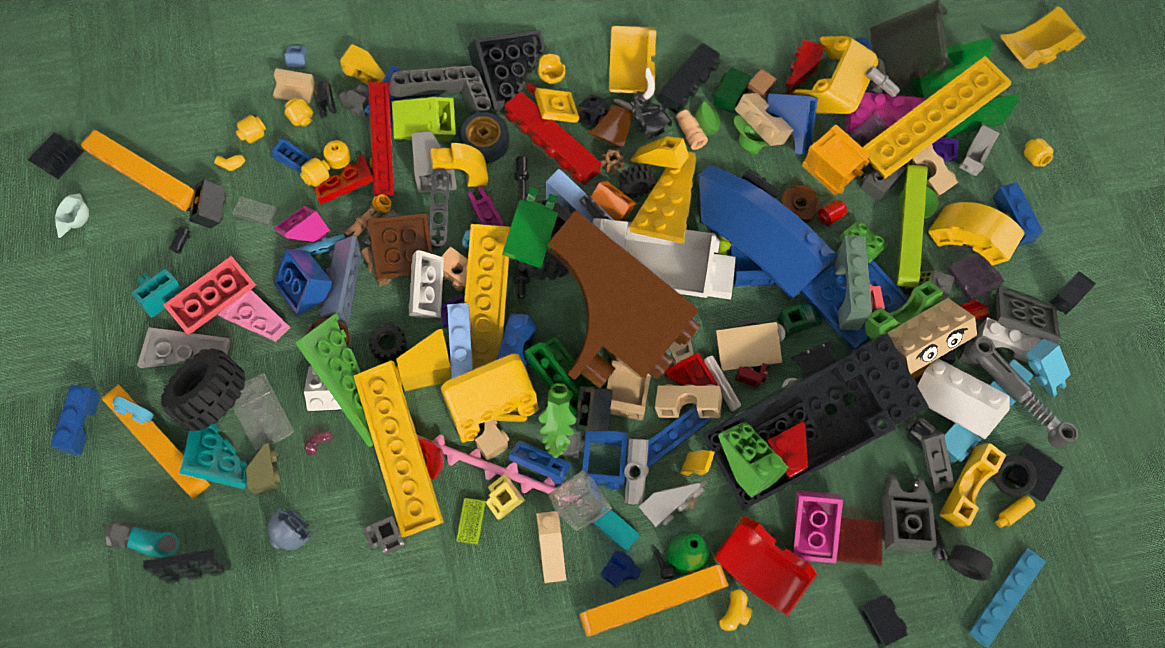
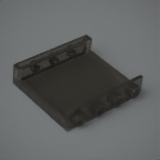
[870,0,953,91]

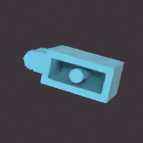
[1026,339,1071,397]

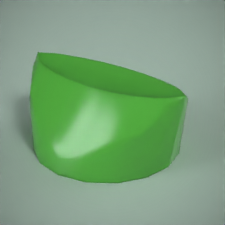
[695,101,721,135]

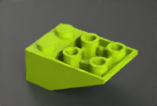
[391,97,456,142]

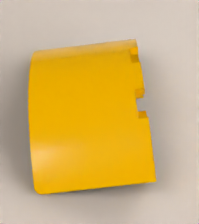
[1000,6,1086,69]
[609,26,656,94]
[928,202,1024,266]

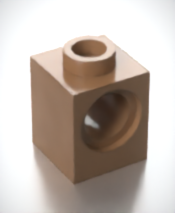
[746,69,776,99]

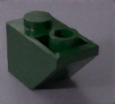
[777,304,822,337]

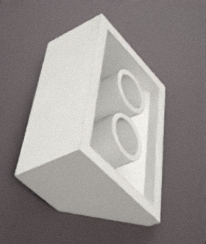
[409,250,444,318]

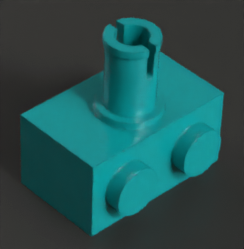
[131,269,183,318]

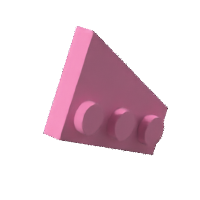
[218,290,290,342]

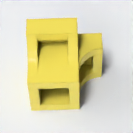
[486,474,525,520]

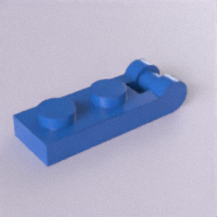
[509,440,571,484]

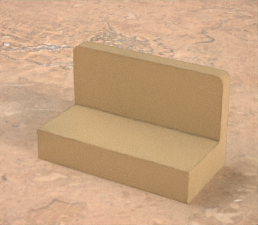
[273,68,315,104]

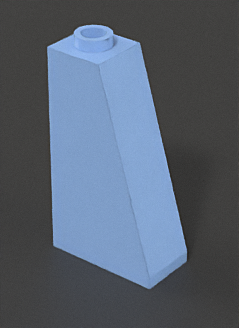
[546,169,613,224]

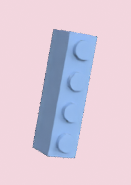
[447,303,473,379]

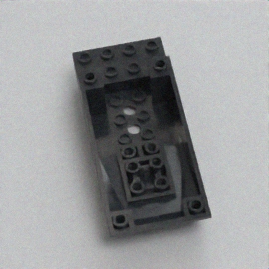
[702,333,929,510]

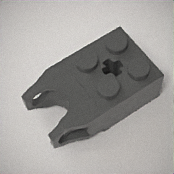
[881,474,937,553]

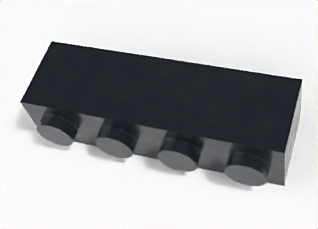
[658,42,720,113]

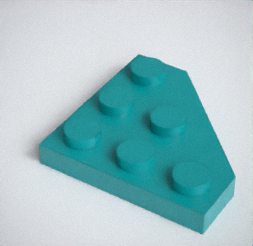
[179,424,248,489]

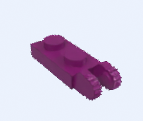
[466,186,505,226]

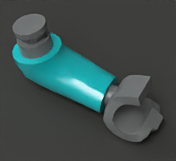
[104,520,179,558]

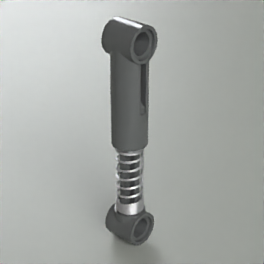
[966,336,1078,449]

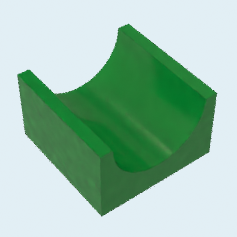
[908,38,1019,138]

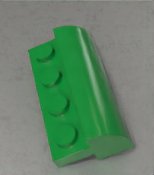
[524,336,594,417]

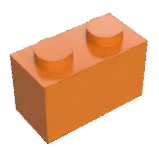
[591,181,637,221]

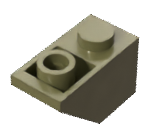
[246,443,281,495]

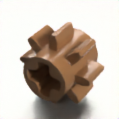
[601,149,624,174]

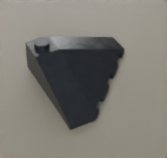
[467,30,546,111]

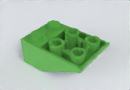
[718,421,789,497]

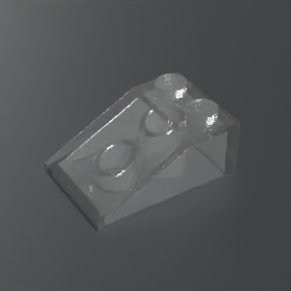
[233,373,296,452]

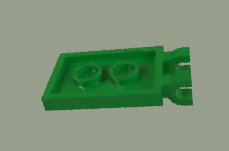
[502,187,558,268]

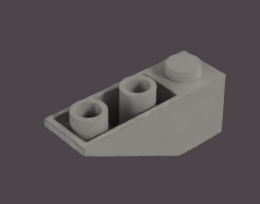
[639,480,708,527]

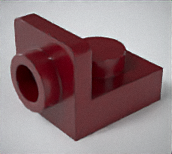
[735,363,768,388]

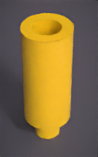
[995,495,1035,528]

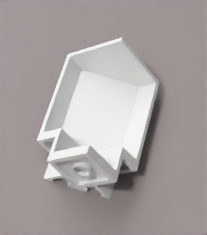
[593,218,736,299]

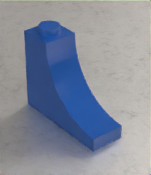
[766,94,818,155]

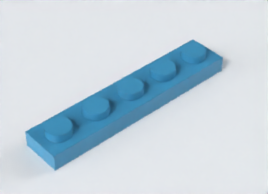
[968,548,1046,648]

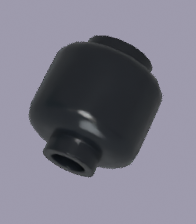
[906,418,938,449]

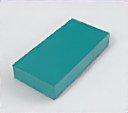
[593,507,640,552]

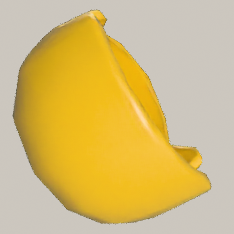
[537,54,565,84]

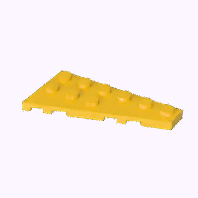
[629,151,696,244]

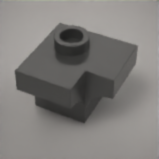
[339,84,369,119]
[363,516,406,555]

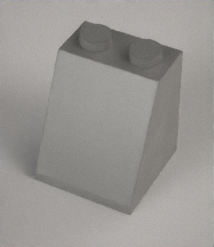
[412,131,457,193]

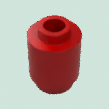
[818,200,847,226]

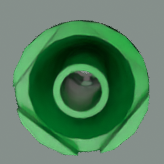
[666,532,709,575]

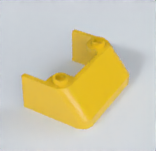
[794,36,878,114]

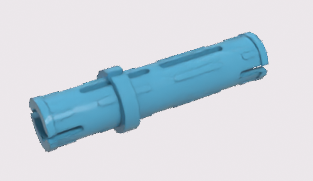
[293,233,346,256]

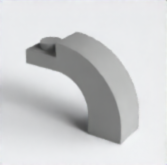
[959,123,1000,176]

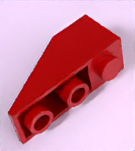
[785,40,825,94]

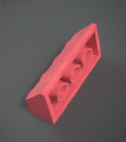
[164,256,256,335]

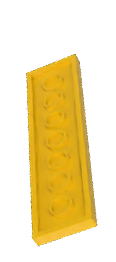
[862,56,1011,178]
[464,224,510,370]
[353,361,444,537]

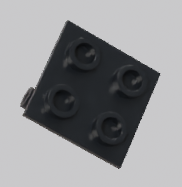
[28,132,84,180]

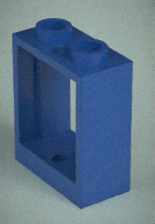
[581,431,628,490]

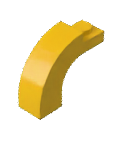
[430,143,488,187]

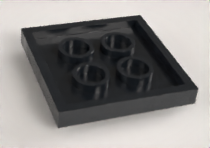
[143,549,231,583]

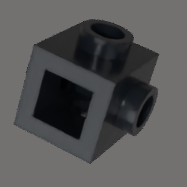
[578,94,607,127]

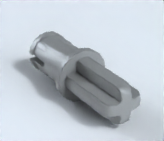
[865,66,900,97]

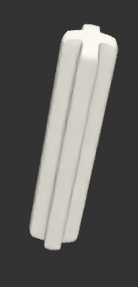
[704,356,741,412]

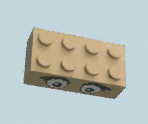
[887,298,977,374]

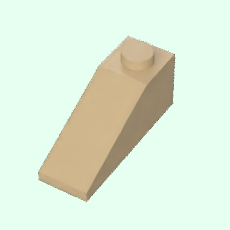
[537,511,566,583]

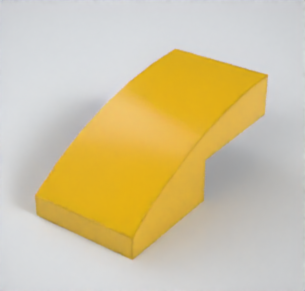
[680,450,715,476]

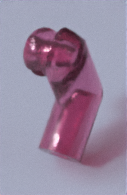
[304,431,333,455]

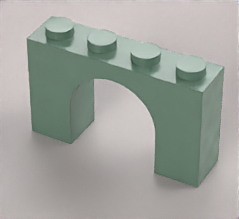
[834,236,872,330]

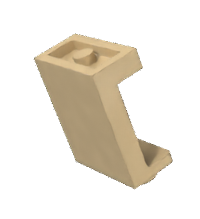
[607,360,651,420]

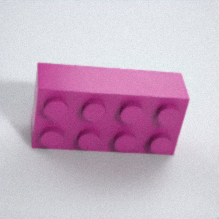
[846,92,926,138]

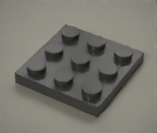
[995,288,1060,344]

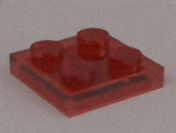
[837,517,882,566]

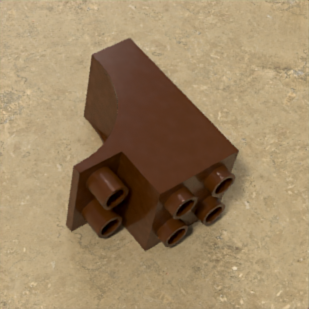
[548,210,701,388]

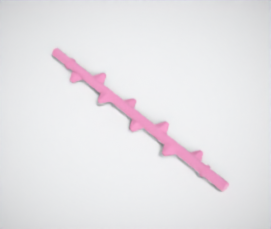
[417,434,583,506]

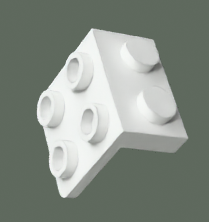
[304,366,341,411]

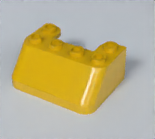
[441,354,539,443]

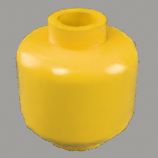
[284,98,313,127]
[235,115,266,144]
[1023,138,1053,166]
[323,140,350,169]
[300,158,330,187]

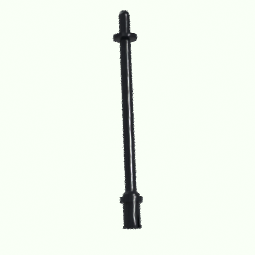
[513,156,531,299]

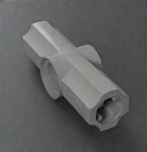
[624,438,649,504]

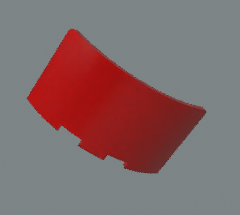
[714,516,817,615]

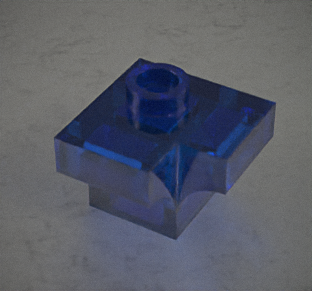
[600,549,643,589]

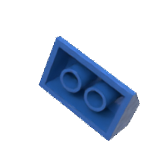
[274,249,332,315]

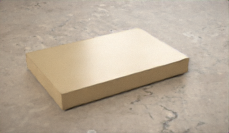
[715,322,782,371]

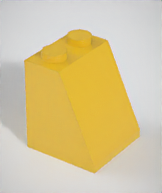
[395,329,452,391]

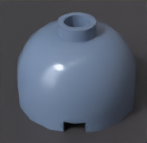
[267,507,312,551]

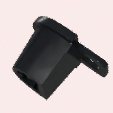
[791,341,833,375]

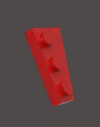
[314,155,374,205]

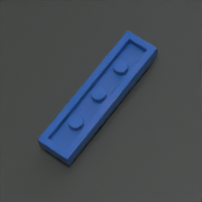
[647,405,712,468]

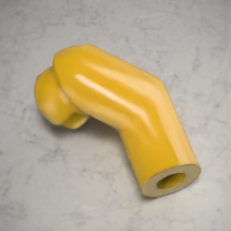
[214,155,245,171]

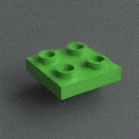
[839,221,888,263]

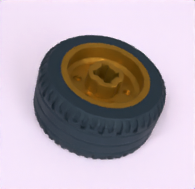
[458,112,509,164]

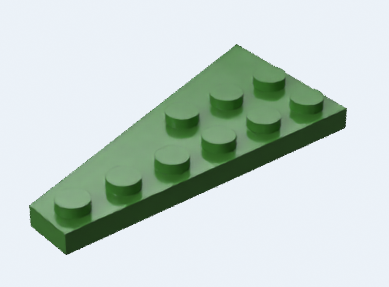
[295,313,374,447]

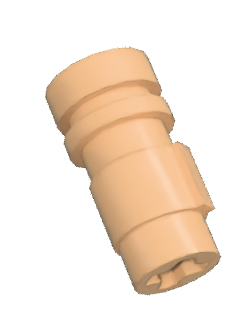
[676,110,708,150]

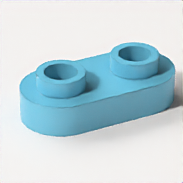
[111,396,154,424]

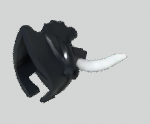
[614,67,673,140]

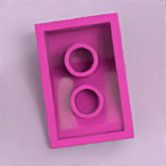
[793,490,843,563]

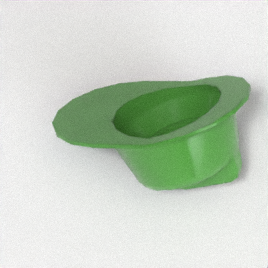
[734,115,769,155]

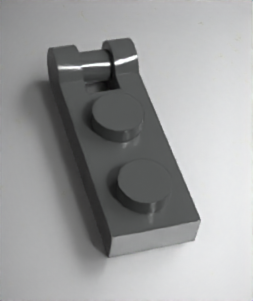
[921,432,954,494]

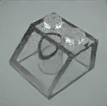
[549,470,613,532]

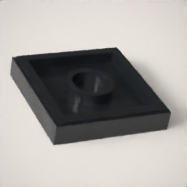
[1005,444,1064,502]

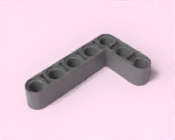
[389,66,491,115]

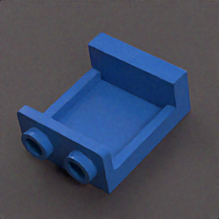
[730,242,774,287]

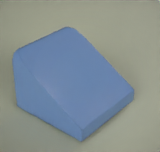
[285,46,306,67]

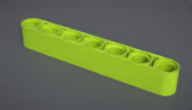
[896,164,928,288]

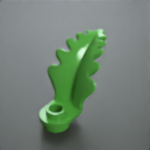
[539,383,576,458]

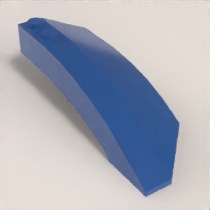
[698,165,838,299]

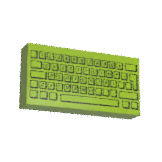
[457,498,486,545]

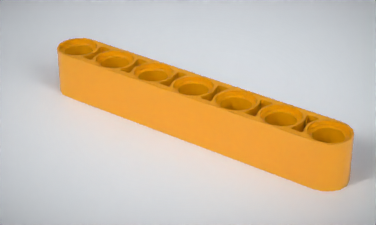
[81,130,194,211]
[101,384,210,500]
[579,565,729,636]

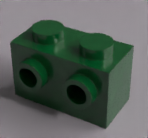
[712,67,751,114]

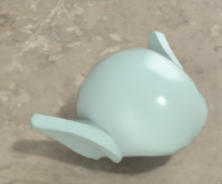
[55,193,89,238]

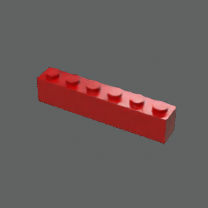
[505,92,601,186]

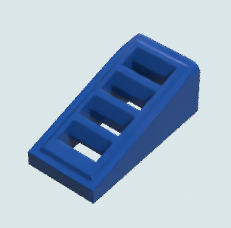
[271,137,312,173]

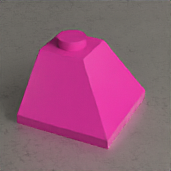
[274,205,329,242]

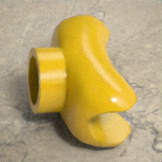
[719,589,752,631]

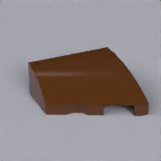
[588,105,634,148]

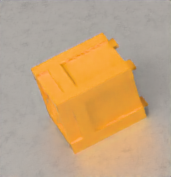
[802,125,870,195]

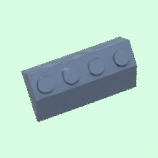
[319,236,362,326]

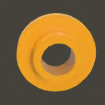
[372,194,392,213]

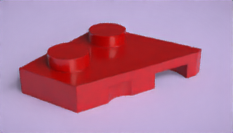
[664,352,719,386]
[767,422,808,479]

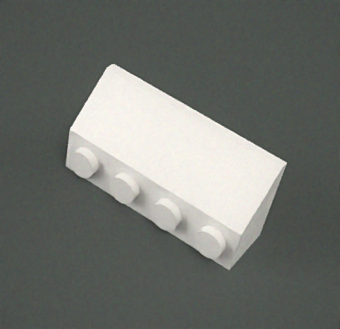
[918,358,1010,439]

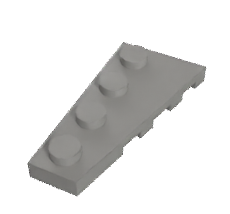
[137,327,231,368]

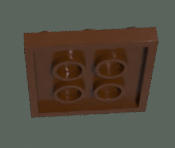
[367,213,433,280]

